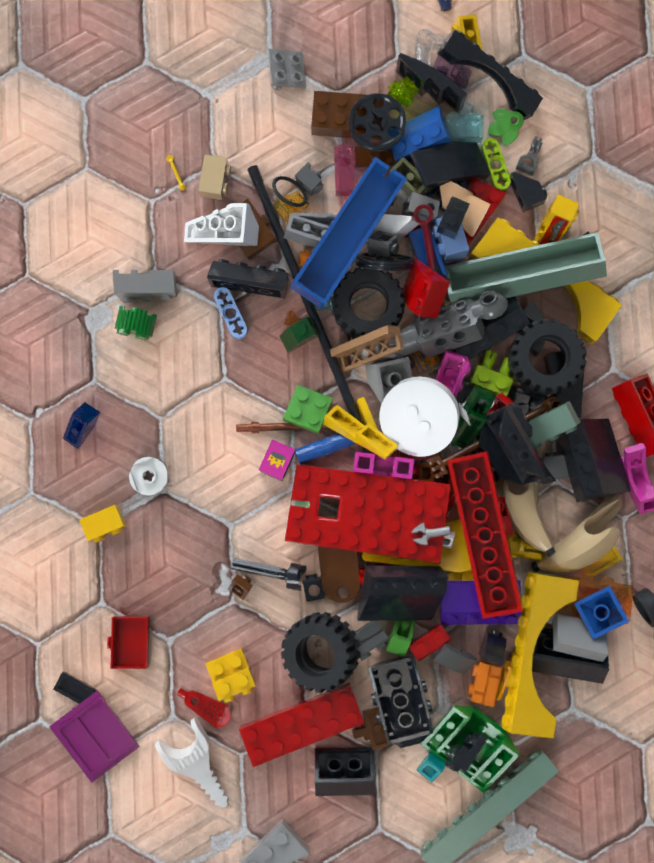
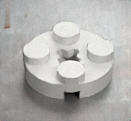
[129,457,169,496]

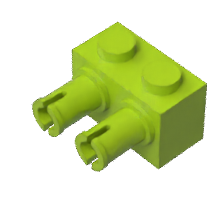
[468,350,514,398]

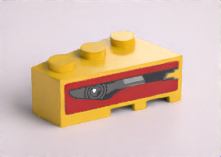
[534,194,580,245]

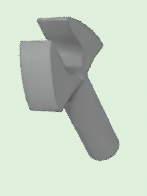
[412,523,451,545]

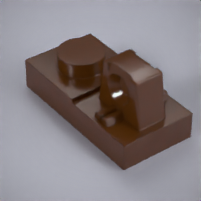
[228,574,253,600]

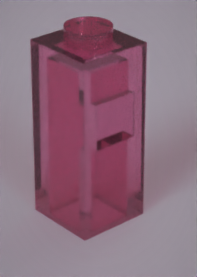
[334,144,355,196]

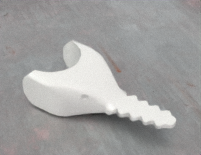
[155,717,228,808]

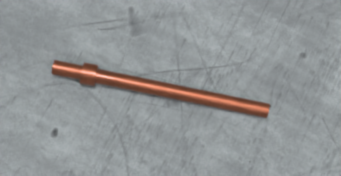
[236,422,330,434]

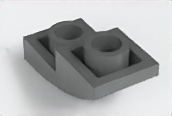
[434,643,477,674]

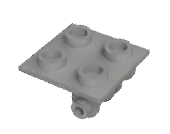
[268,49,306,91]

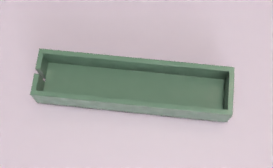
[444,232,607,303]

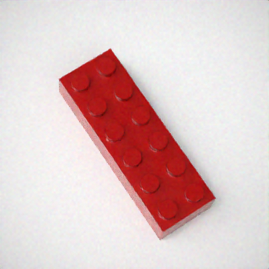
[239,683,364,767]

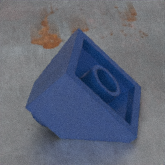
[574,586,631,639]

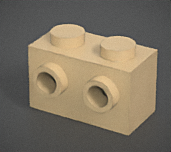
[198,154,231,200]

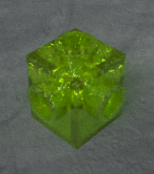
[387,77,419,108]

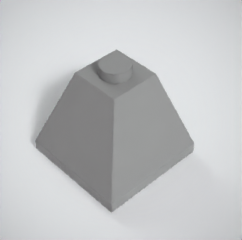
[365,357,412,402]

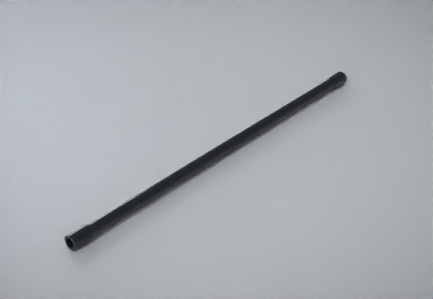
[247,165,376,455]

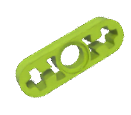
[481,138,511,192]

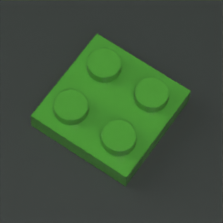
[283,385,333,434]

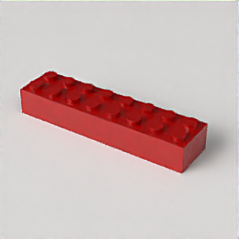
[447,452,524,619]

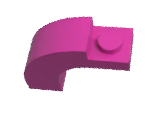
[621,443,654,514]

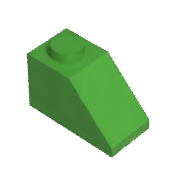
[386,620,416,657]

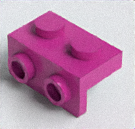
[435,350,471,397]

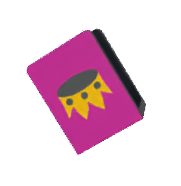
[258,440,295,482]

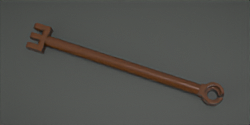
[427,396,561,479]

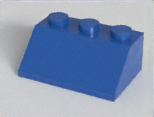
[388,106,453,162]

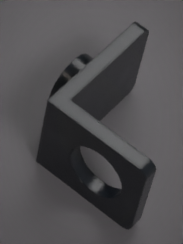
[302,573,325,602]

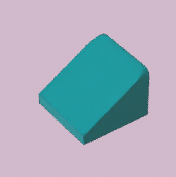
[416,752,445,783]

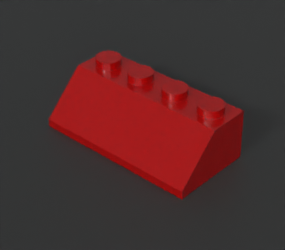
[611,373,654,457]

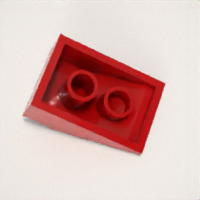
[403,258,450,318]

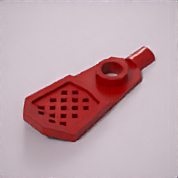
[177,688,231,728]

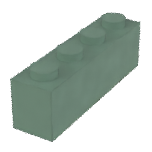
[529,401,580,449]

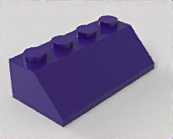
[439,580,521,625]

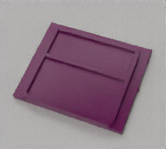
[49,690,140,783]

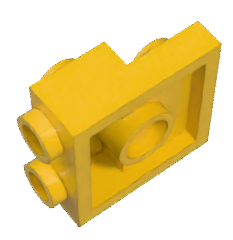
[205,648,256,703]

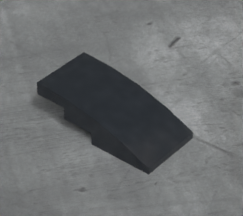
[396,53,467,113]
[410,142,491,187]

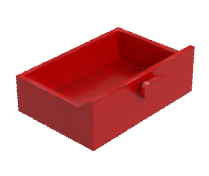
[107,616,150,669]

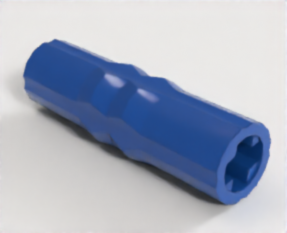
[295,433,354,465]

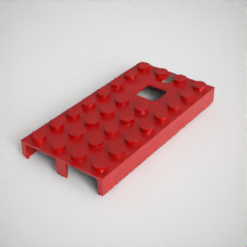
[285,464,451,564]

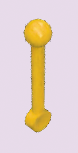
[166,155,186,191]

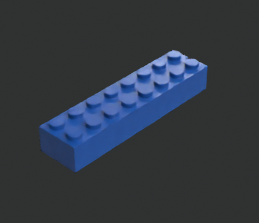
[290,157,408,309]

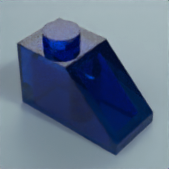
[63,402,101,449]

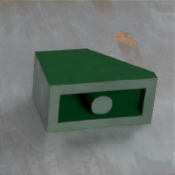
[279,317,321,353]

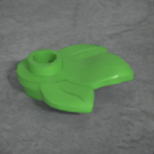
[488,108,524,146]

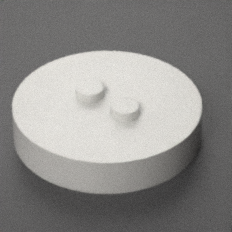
[379,377,460,457]

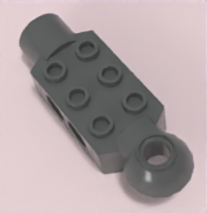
[395,291,508,358]

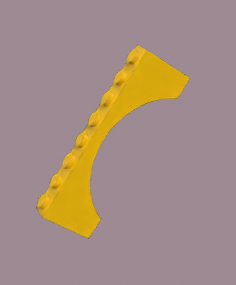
[469,217,622,345]
[502,572,579,738]

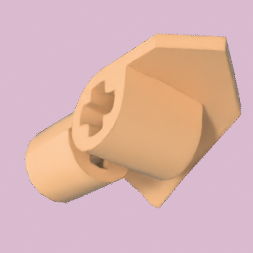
[440,181,490,237]

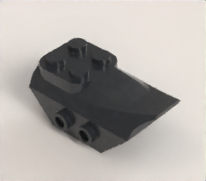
[478,403,556,485]
[368,656,433,748]

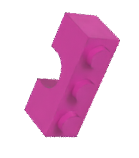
[353,452,414,479]

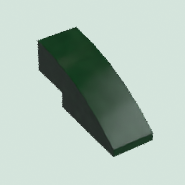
[451,386,495,448]

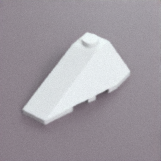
[184,203,259,246]

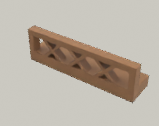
[330,325,404,372]

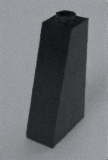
[544,346,585,418]

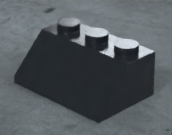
[315,747,375,796]

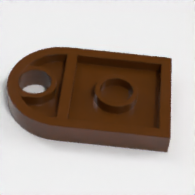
[318,547,361,603]

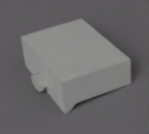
[552,614,608,662]

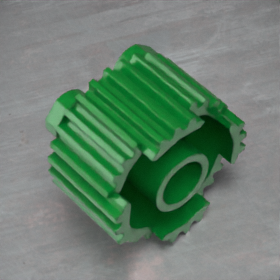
[114,305,157,341]

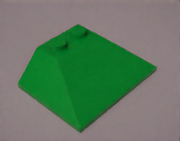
[420,705,519,793]

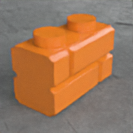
[467,661,503,707]

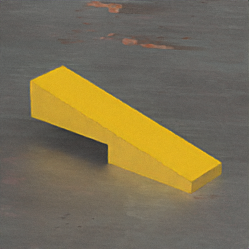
[323,405,398,460]

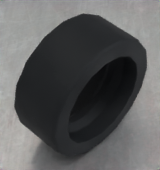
[632,588,654,628]

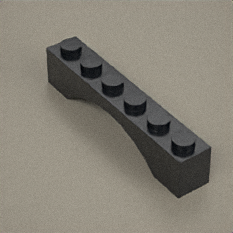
[437,30,543,120]

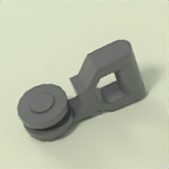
[515,136,542,176]

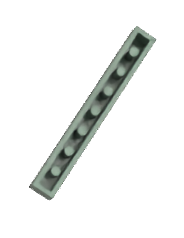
[420,749,559,863]

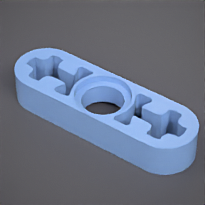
[214,287,248,340]

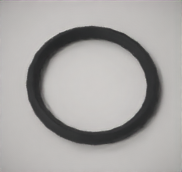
[272,176,307,207]

